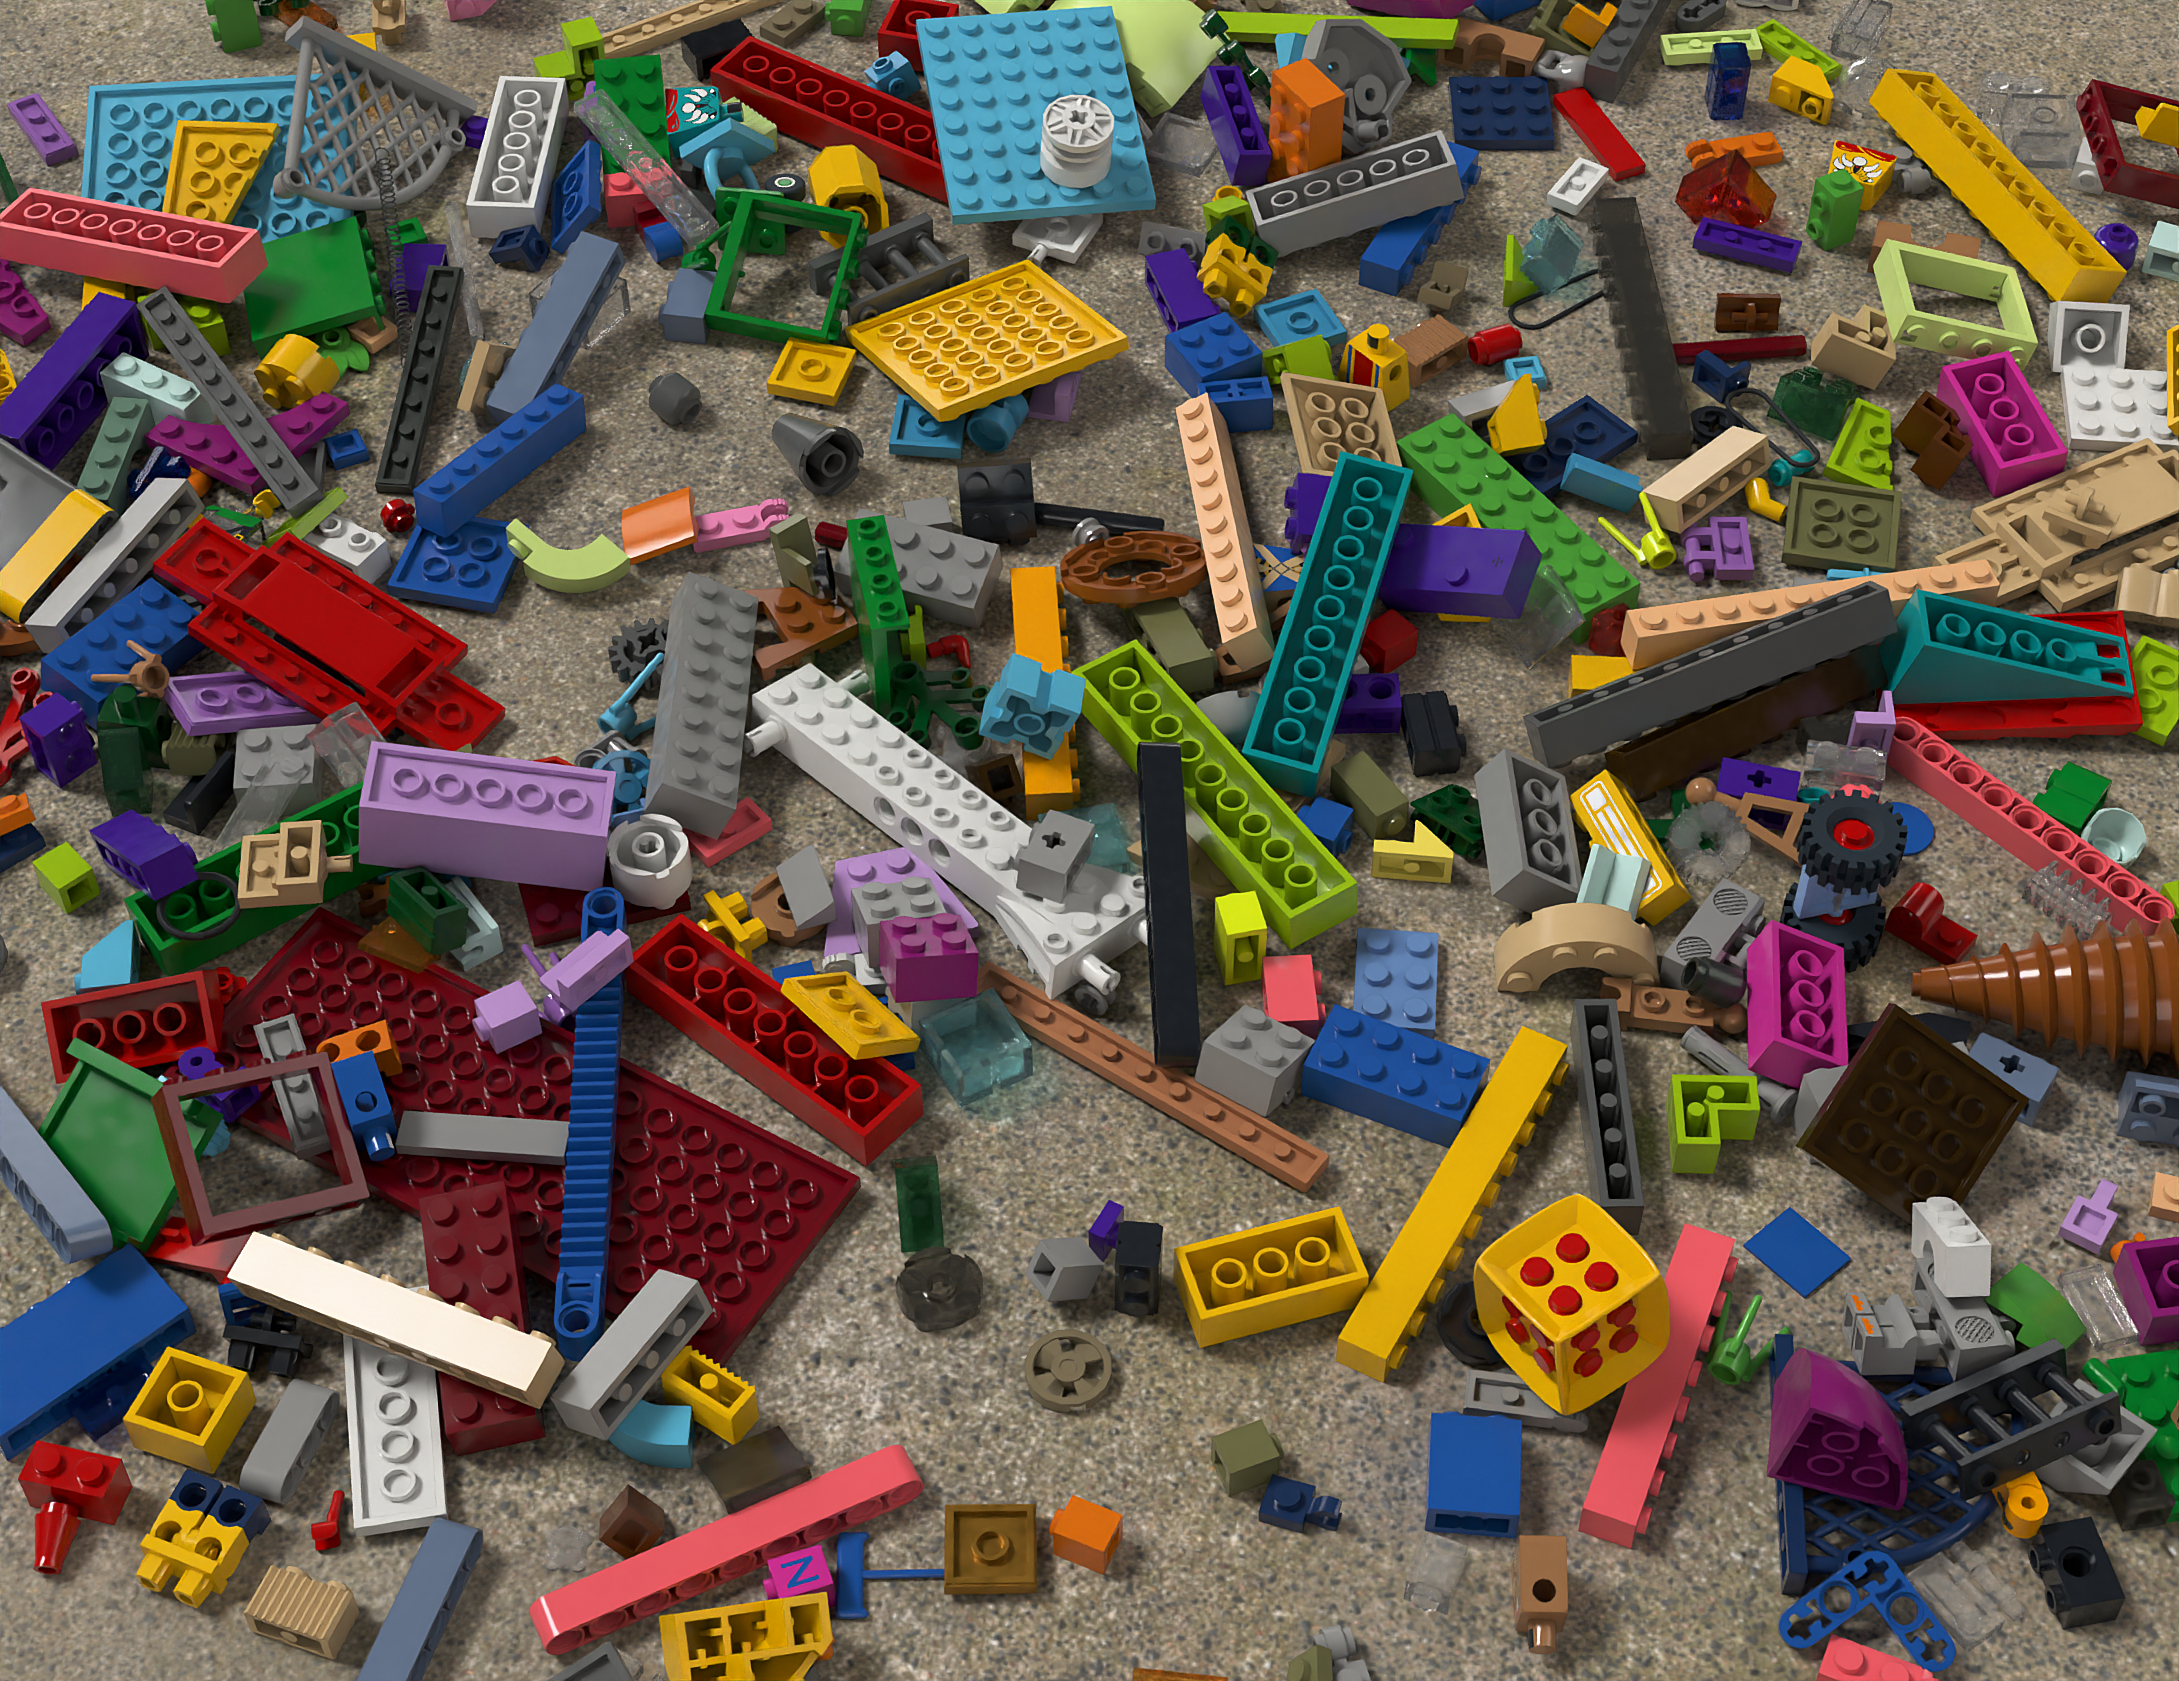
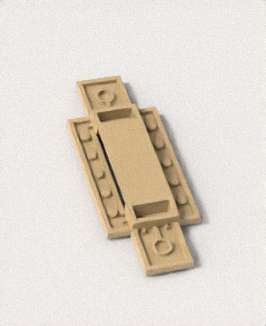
[1932,438,2179,613]

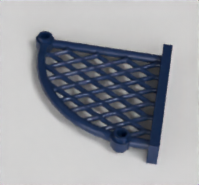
[1768,1334,2029,1596]

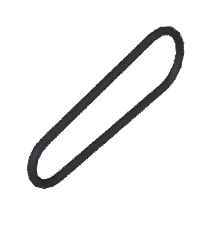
[1508,268,1618,330]
[1725,388,1820,468]

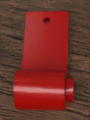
[144,1216,261,1285]

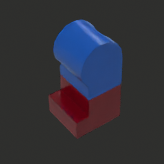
[633,197,683,262]

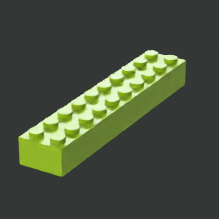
[1071,639,1358,950]

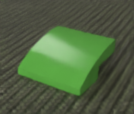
[1984,1262,2087,1353]

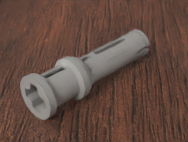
[1680,1025,1799,1123]

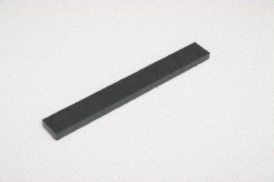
[375,265,465,495]

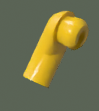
[1744,477,1788,523]

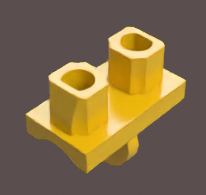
[697,890,768,963]

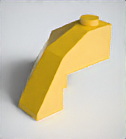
[659,1592,833,1681]

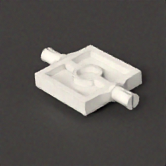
[1012,213,1103,267]

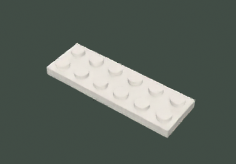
[343,1285,448,1537]

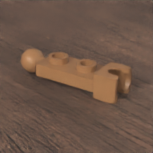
[1599,977,1748,1037]

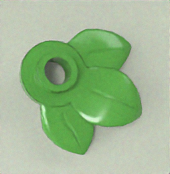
[314,326,370,384]

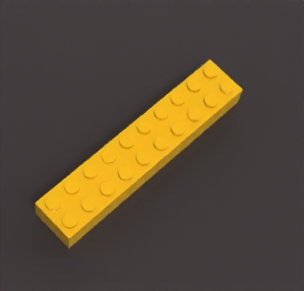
[1868,68,2127,304]

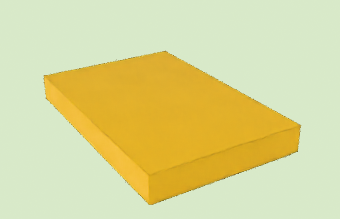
[780,971,921,1060]

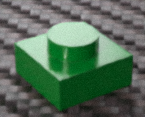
[384,217,428,256]

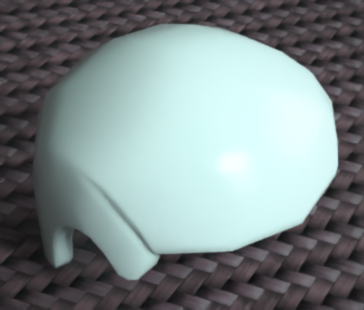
[2081,807,2147,869]

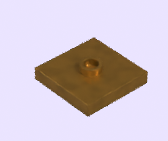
[944,1503,1037,1595]

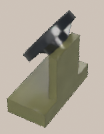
[768,512,836,601]

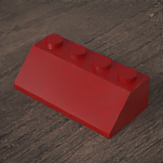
[41,969,224,1084]

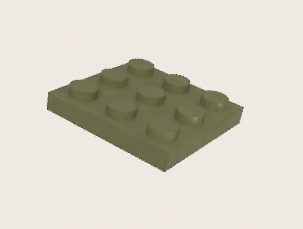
[1781,476,1902,573]

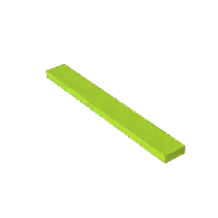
[1206,11,1459,49]

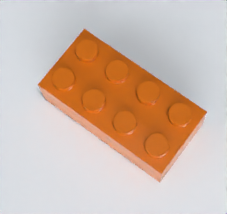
[1266,58,1345,184]

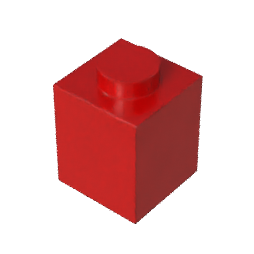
[1360,609,1418,674]

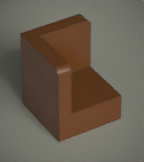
[599,1484,664,1559]

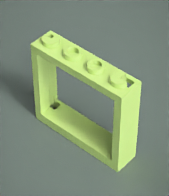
[1873,239,2038,371]

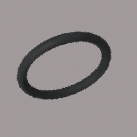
[156,872,243,941]

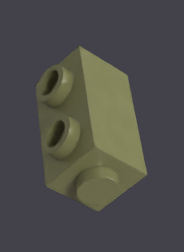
[1330,750,1409,841]

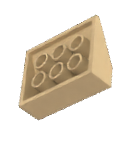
[1280,372,1402,476]

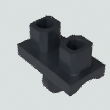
[222,1305,314,1379]

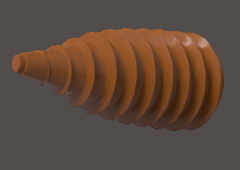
[1911,916,2179,1074]

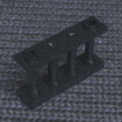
[1900,1338,2122,1501]

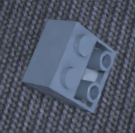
[2117,1071,2179,1147]

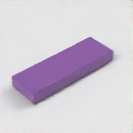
[7,93,79,166]

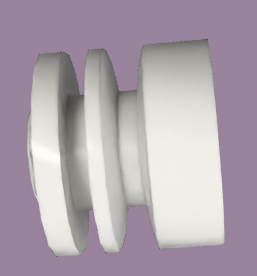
[1040,95,1114,188]

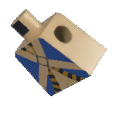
[1253,543,1304,614]

